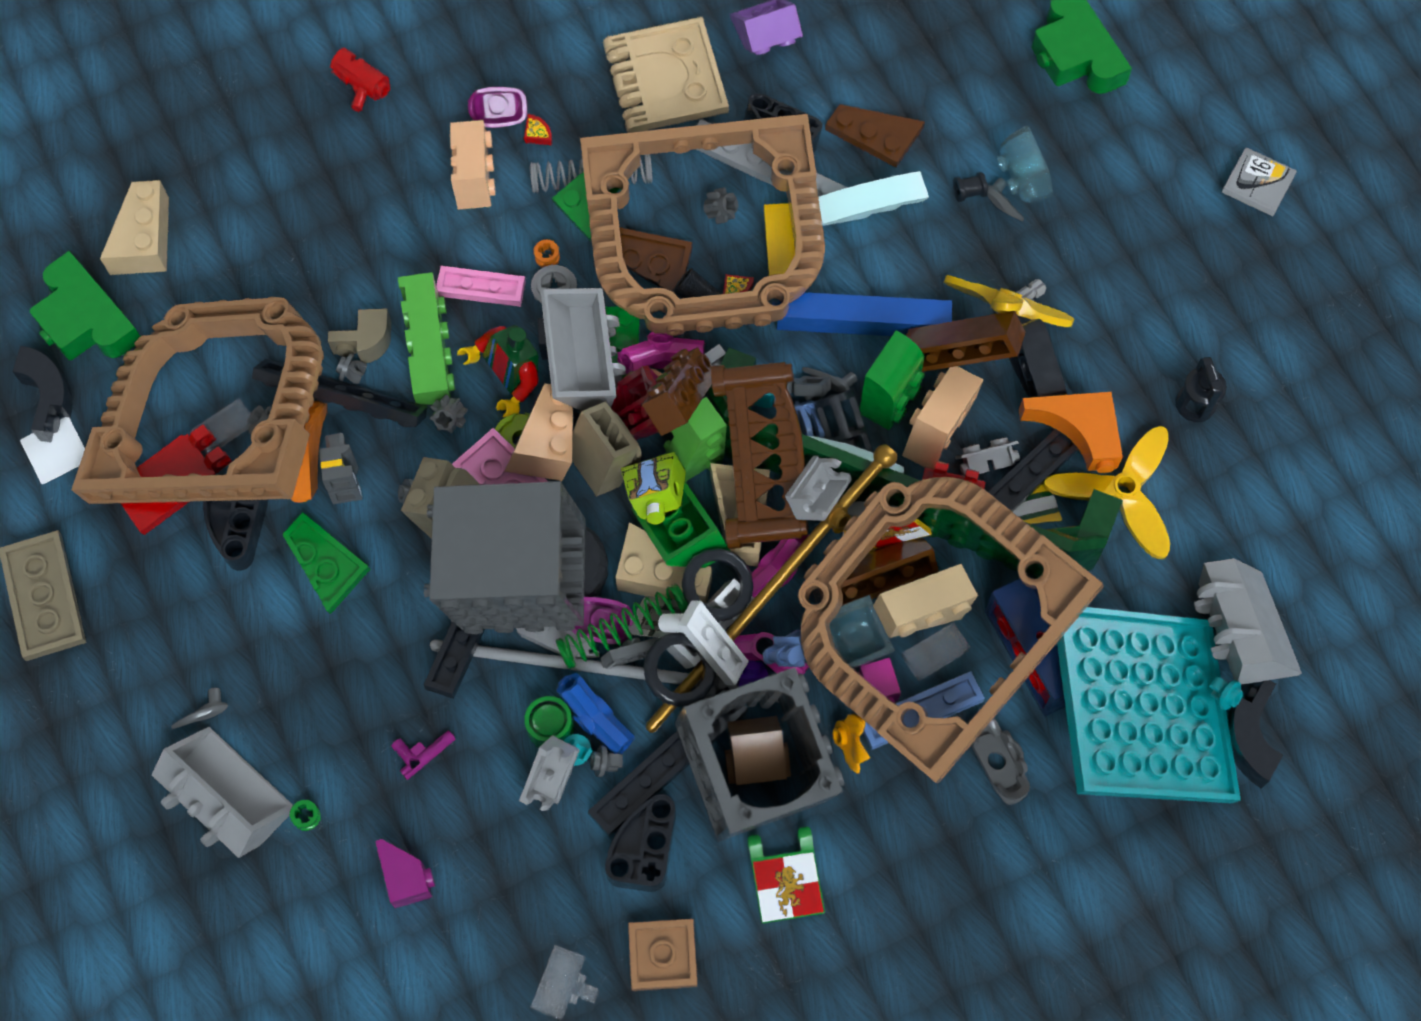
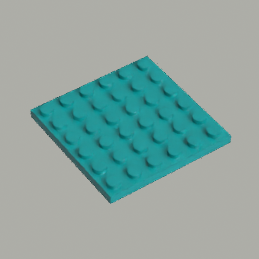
[1057,607,1241,803]

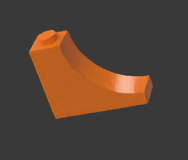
[1019,392,1123,473]
[291,401,327,503]

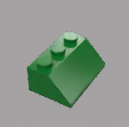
[631,482,730,568]

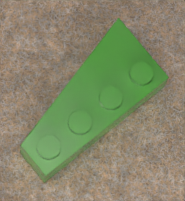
[398,272,456,406]

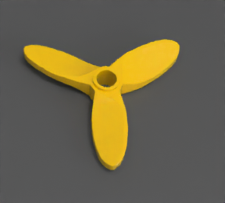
[944,275,1074,327]
[1043,426,1170,560]

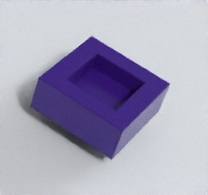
[737,660,769,687]

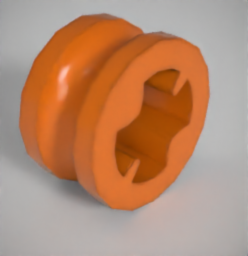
[534,239,560,268]

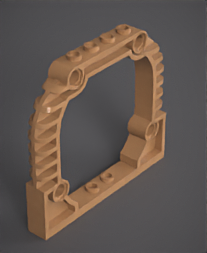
[580,114,825,336]
[71,296,324,504]
[798,477,1104,783]

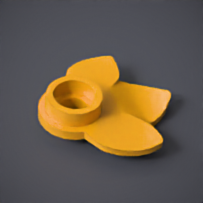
[832,714,870,774]

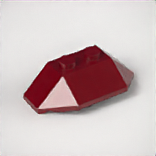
[610,365,659,440]

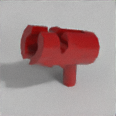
[330,48,390,112]

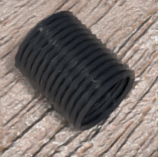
[673,268,720,299]

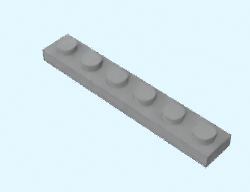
[696,119,848,196]

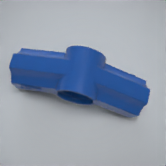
[556,672,635,754]

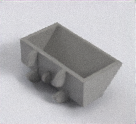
[540,288,626,411]
[1194,558,1302,685]
[152,727,293,858]

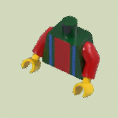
[457,325,539,417]

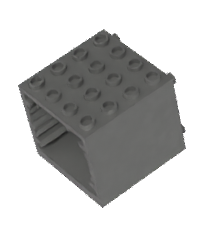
[424,481,586,634]
[675,667,844,842]

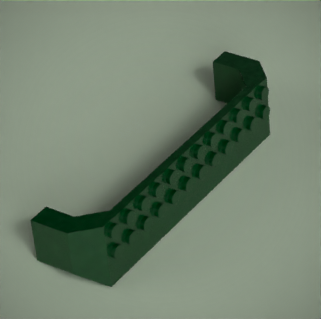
[708,348,1123,579]

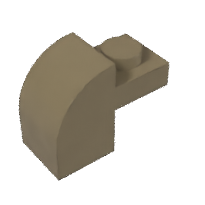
[328,309,392,364]

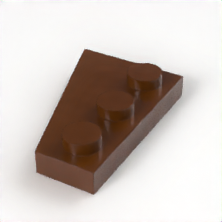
[825,104,925,168]
[619,227,693,298]

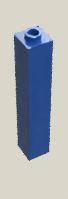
[772,292,952,336]

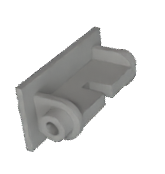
[955,437,1020,476]

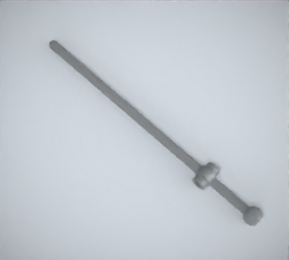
[430,639,779,703]

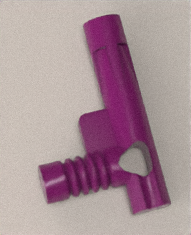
[391,730,456,780]

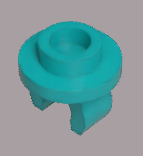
[1209,677,1243,710]
[564,734,592,766]

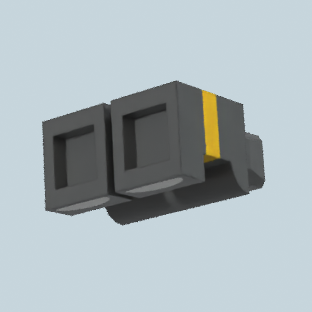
[319,433,363,504]

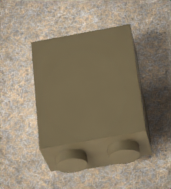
[572,402,642,497]
[401,457,480,539]

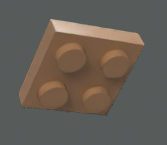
[629,919,697,991]

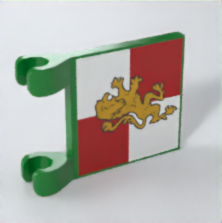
[747,827,825,924]

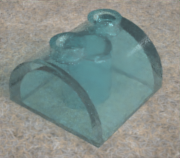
[996,125,1054,203]
[830,595,895,669]

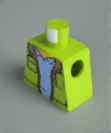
[621,452,686,524]

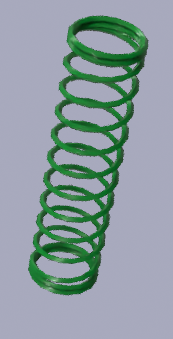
[555,583,688,669]

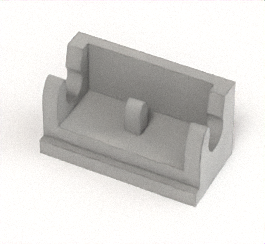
[785,456,852,521]
[519,736,580,811]

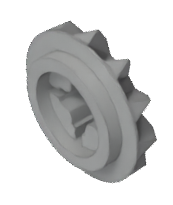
[531,265,577,303]

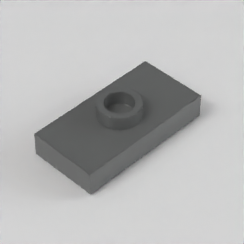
[600,637,659,669]

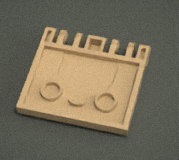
[603,17,729,133]

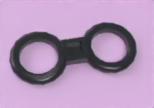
[643,548,754,707]

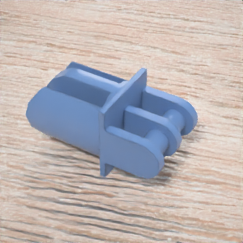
[794,400,825,438]
[763,630,805,667]

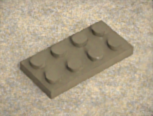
[0,530,87,661]

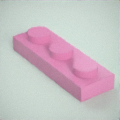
[436,266,526,307]

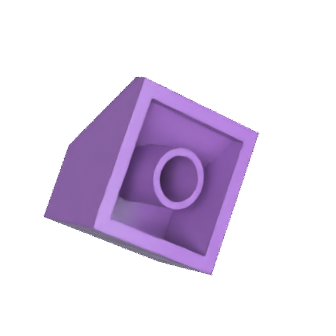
[730,0,803,55]

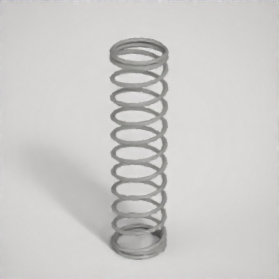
[530,154,652,193]

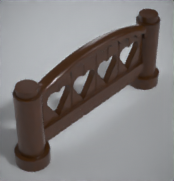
[711,362,808,549]

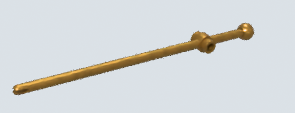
[646,444,897,733]

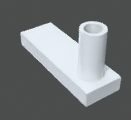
[658,601,748,685]

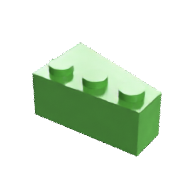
[658,397,727,482]

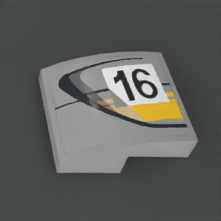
[1222,147,1297,216]

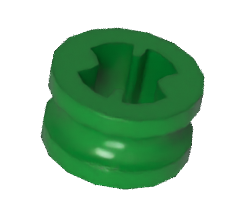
[290,800,321,831]

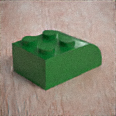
[860,330,925,430]

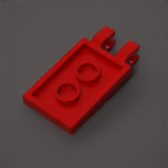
[120,424,232,535]
[922,461,986,489]

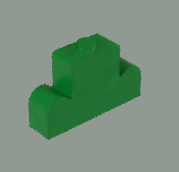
[1032,0,1132,94]
[30,251,140,360]

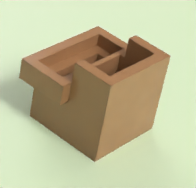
[725,716,791,785]

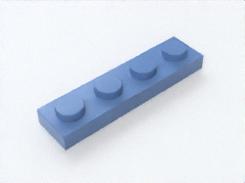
[863,671,985,750]

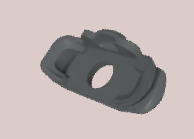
[971,718,1030,805]

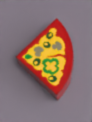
[524,114,552,145]
[723,275,754,294]

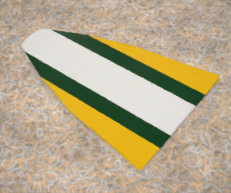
[1013,484,1062,524]

